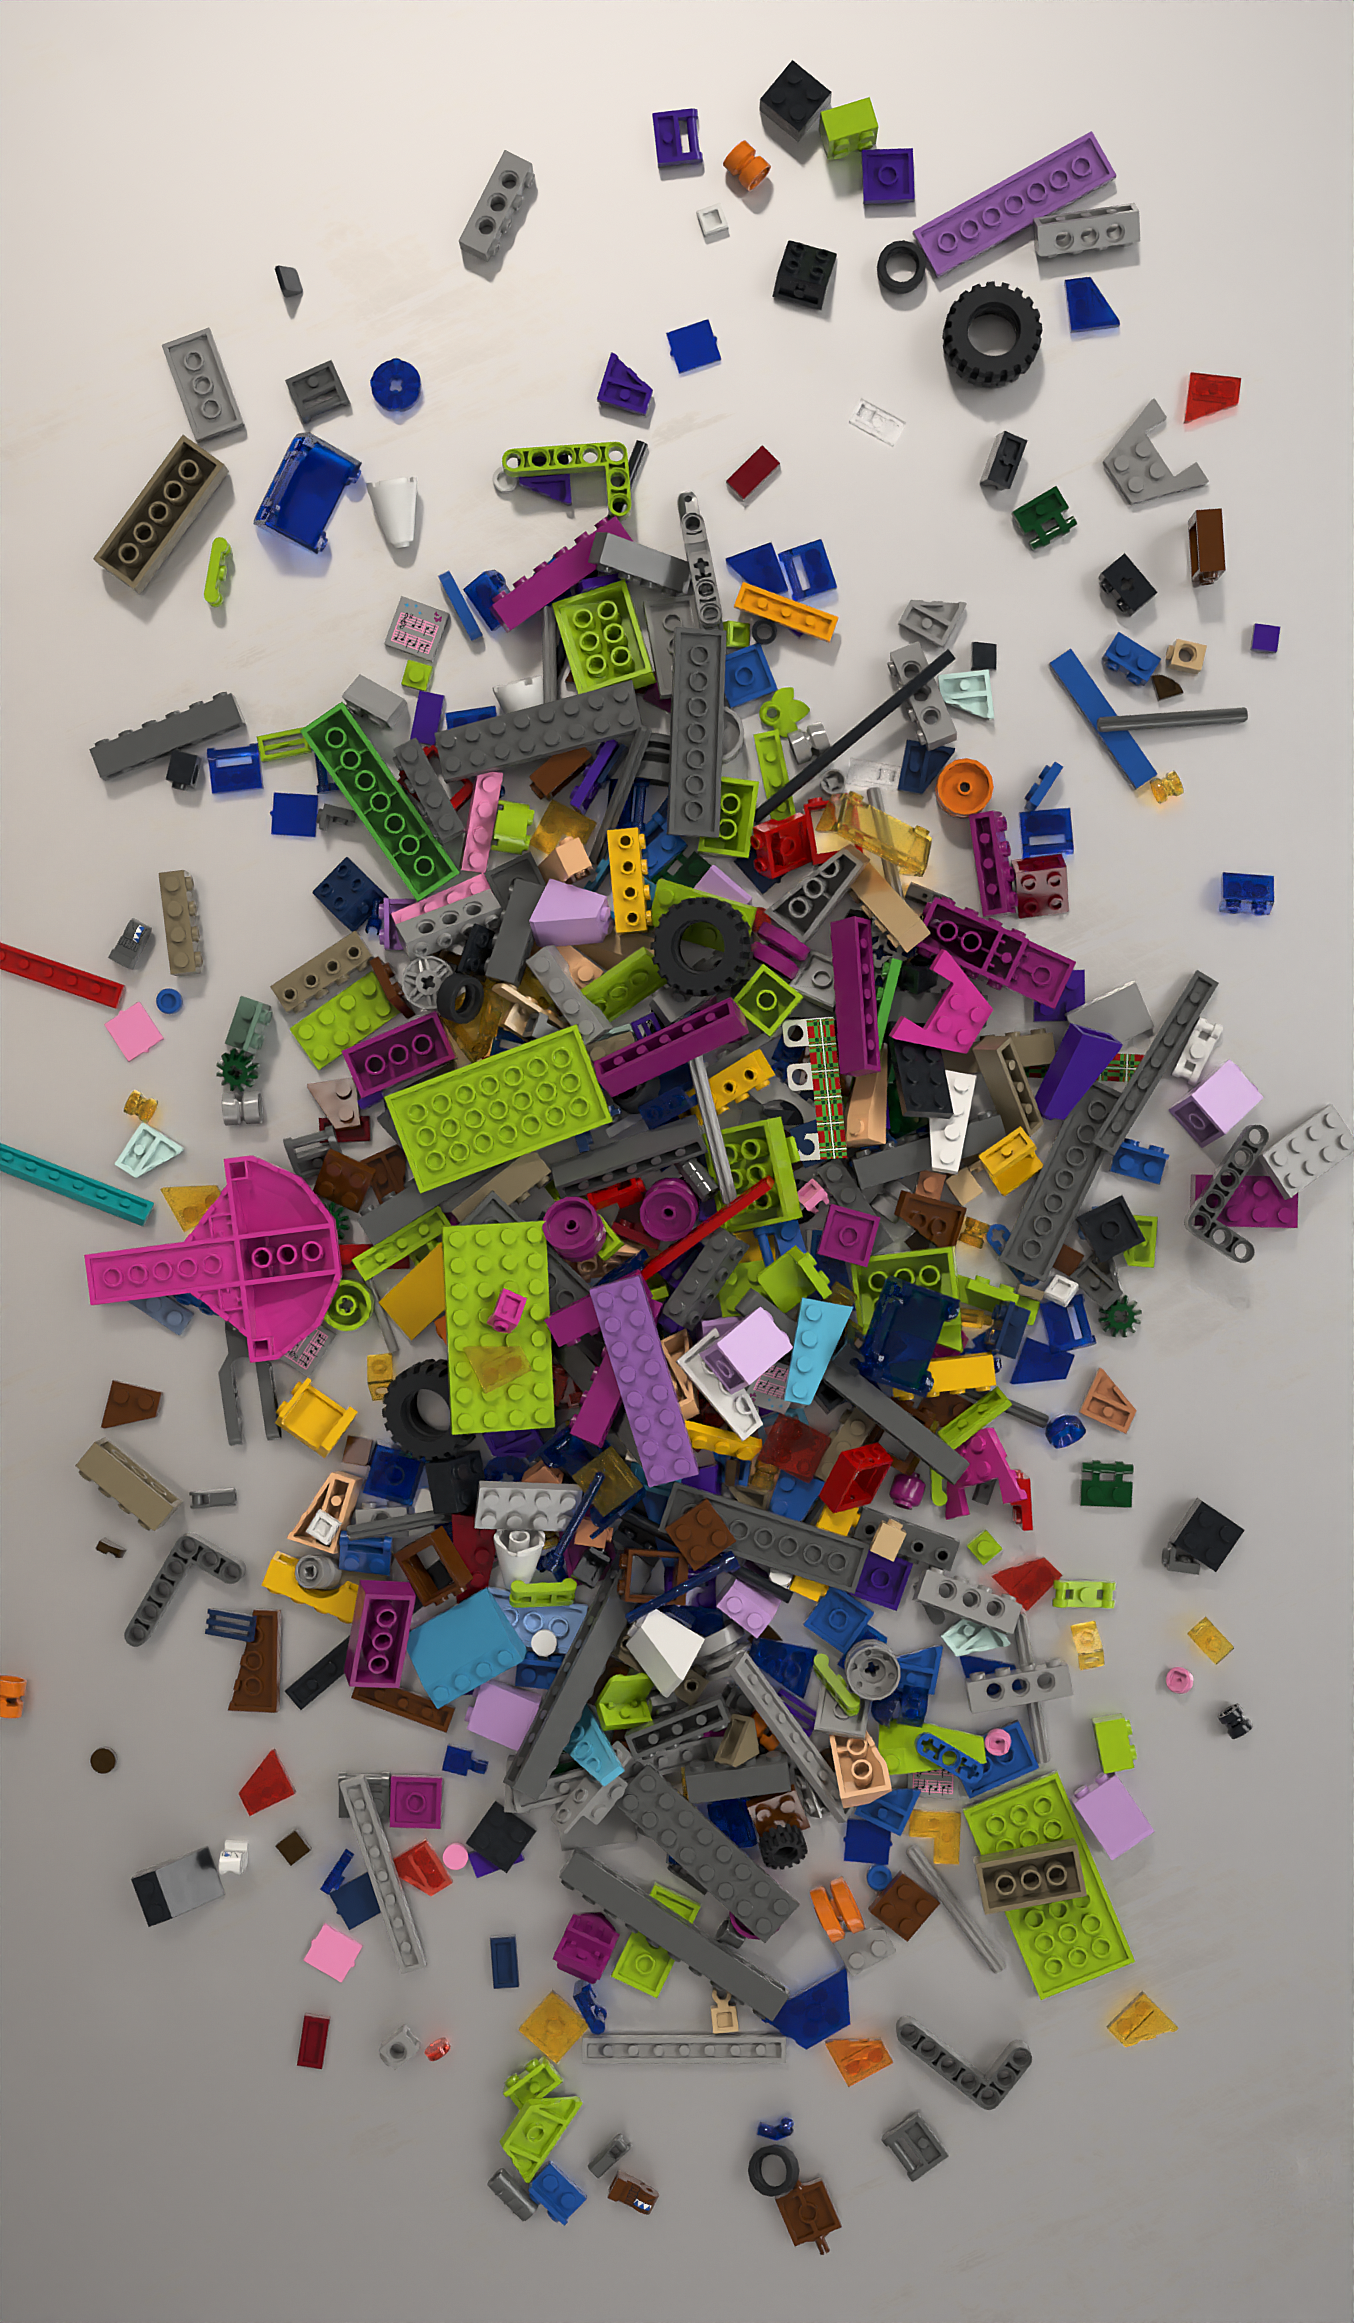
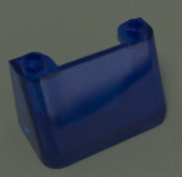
[253,432,362,554]
[858,1275,960,1398]

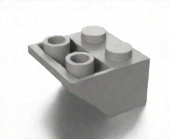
[342,674,407,730]

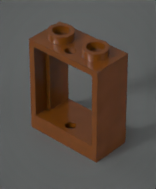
[1188,508,1226,585]
[529,747,594,802]
[864,1395,941,1476]
[393,1526,474,1607]
[617,1547,689,1606]

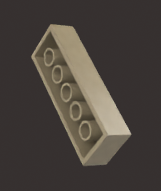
[93,435,229,594]

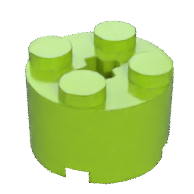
[491,800,534,855]
[324,1279,374,1331]

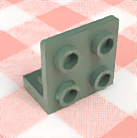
[225,996,273,1054]

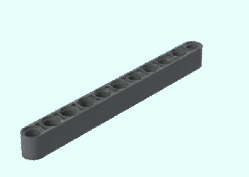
[734,1288,970,1485]

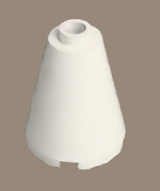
[366,476,417,548]
[492,675,544,714]
[494,1529,545,1590]

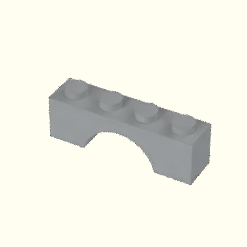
[526,945,613,1045]
[748,1065,816,1123]

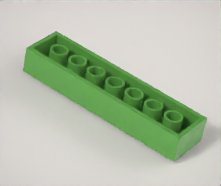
[300,702,461,902]

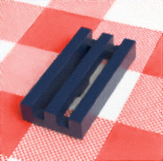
[205,1608,257,1642]

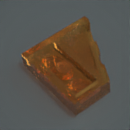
[825,2037,893,2087]

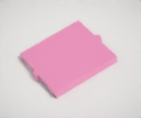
[104,1002,164,1062]
[303,1923,363,1983]

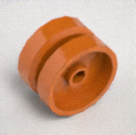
[935,758,994,819]
[810,1876,866,1944]

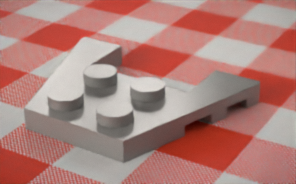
[1103,398,1209,505]

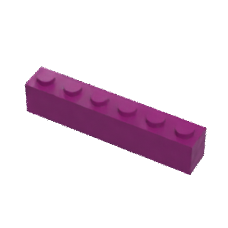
[489,516,633,633]
[830,916,881,1077]
[594,997,749,1097]
[569,1299,664,1448]

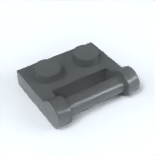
[285,360,351,424]
[283,1125,343,1179]
[338,1772,391,1818]
[881,2112,949,2181]

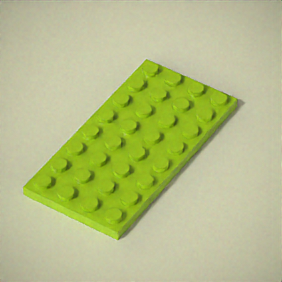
[384,1024,613,1193]
[441,1220,555,1435]
[962,1770,1135,2000]

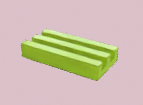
[256,727,312,762]

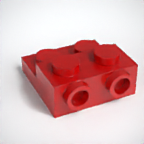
[750,812,812,879]
[587,1177,646,1211]
[1009,1469,1033,1531]

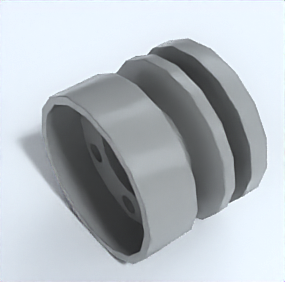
[402,956,455,1011]
[697,1618,757,1681]
[844,1639,901,1700]

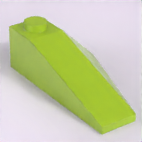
[878,1717,987,1775]

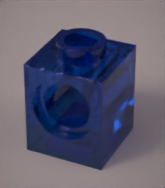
[897,1685,929,1728]

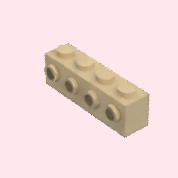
[848,863,931,953]

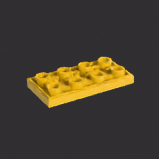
[378,1242,445,1341]

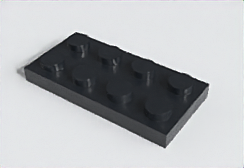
[886,1021,954,1119]

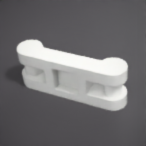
[1171,1016,1223,1086]

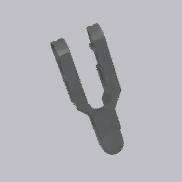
[677,491,724,630]
[218,1321,282,1446]

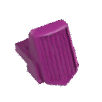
[553,1913,620,1984]

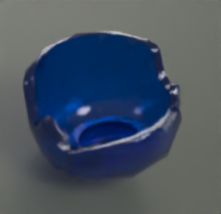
[1045,1413,1086,1449]
[871,1688,902,1729]

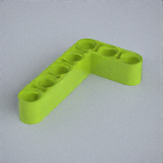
[502,442,631,521]

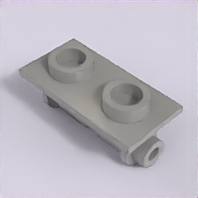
[793,1767,830,1818]

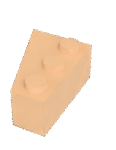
[538,836,595,885]
[661,1328,700,1420]
[287,1471,364,1554]

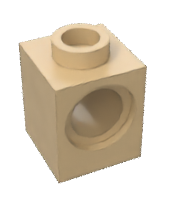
[1165,639,1207,675]
[944,1166,983,1206]
[869,1518,907,1562]

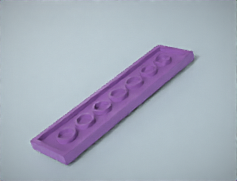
[912,131,1117,278]
[589,1275,700,1487]

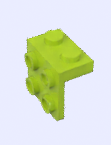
[756,1245,832,1313]
[595,1672,654,1731]

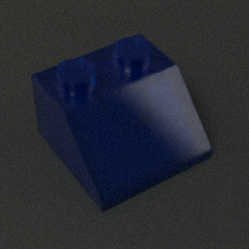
[362,1439,426,1507]

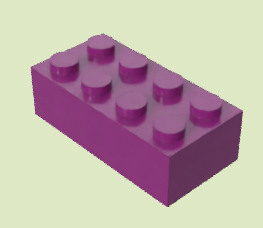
[341,1011,458,1098]
[1190,1174,1298,1228]
[344,1580,416,1688]

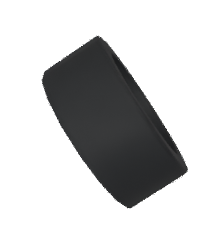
[877,240,926,294]
[436,973,484,1024]
[611,1076,660,1114]
[748,2144,800,2197]

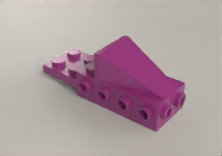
[914,896,1076,1009]

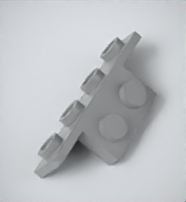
[551,1741,632,1834]

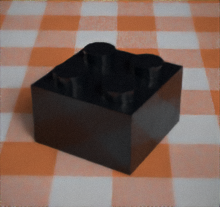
[759,60,832,142]
[425,1450,486,1514]
[1169,1498,1244,1572]

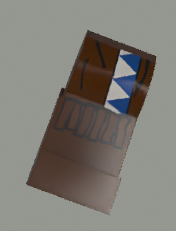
[607,2169,659,2215]

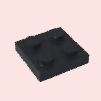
[1075,1195,1146,1264]
[466,1801,537,1874]

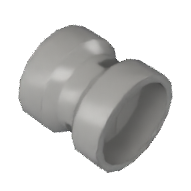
[820,769,846,797]

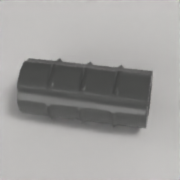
[673,1157,720,1202]
[487,2168,539,2221]

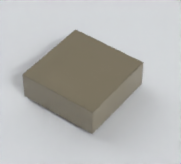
[1015,1284,1045,1301]

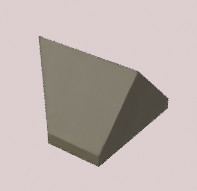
[728,1485,768,1510]
[714,1714,760,1767]

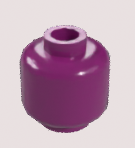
[889,1472,926,1510]

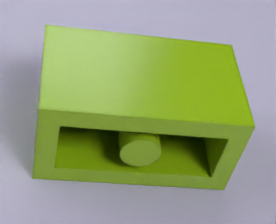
[1091,1713,1137,1774]

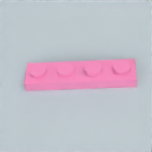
[459,771,503,873]
[391,873,493,926]

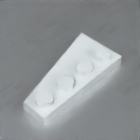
[929,1070,976,1175]
[675,1328,763,1441]

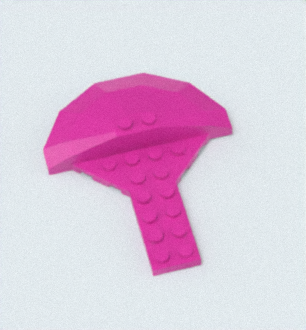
[84,1155,343,1363]

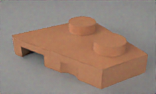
[1078,1368,1137,1434]

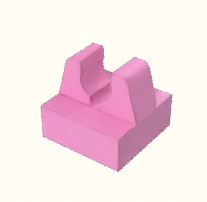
[797,1178,829,1214]

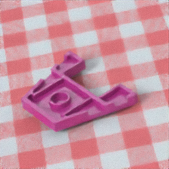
[889,949,993,1054]
[945,1428,1028,1520]

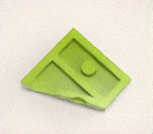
[1123,1215,1158,1268]

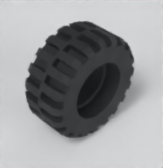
[942,281,1043,388]
[650,897,754,997]
[382,1359,477,1462]

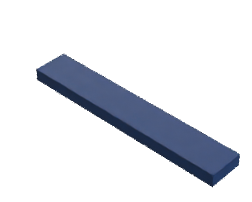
[1049,648,1158,789]

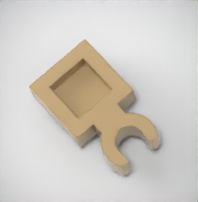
[711,1987,739,2034]

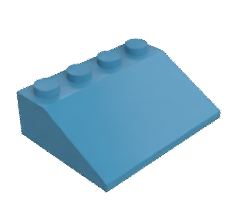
[406,1587,527,1709]

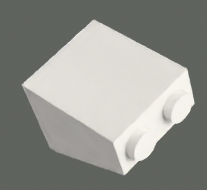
[626,1607,705,1698]

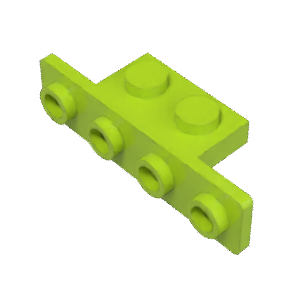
[958,1274,1040,1326]

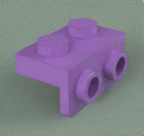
[379,898,416,951]

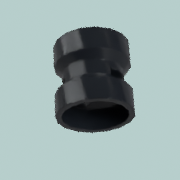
[1218,1703,1253,1739]

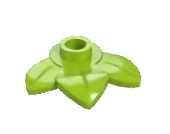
[759,687,810,738]

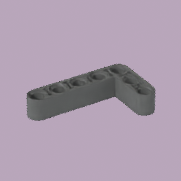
[1184,1125,1269,1263]
[124,1532,246,1647]
[896,2016,1032,2110]

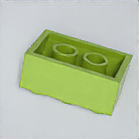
[698,776,759,858]

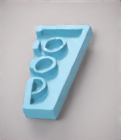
[783,1298,853,1405]
[563,1703,625,1787]

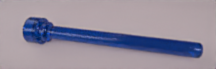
[542,1472,605,1573]
[625,1550,741,1623]

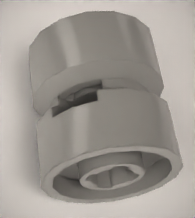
[787,721,831,765]
[222,1091,263,1126]
[869,1179,913,1225]
[295,1555,342,1589]

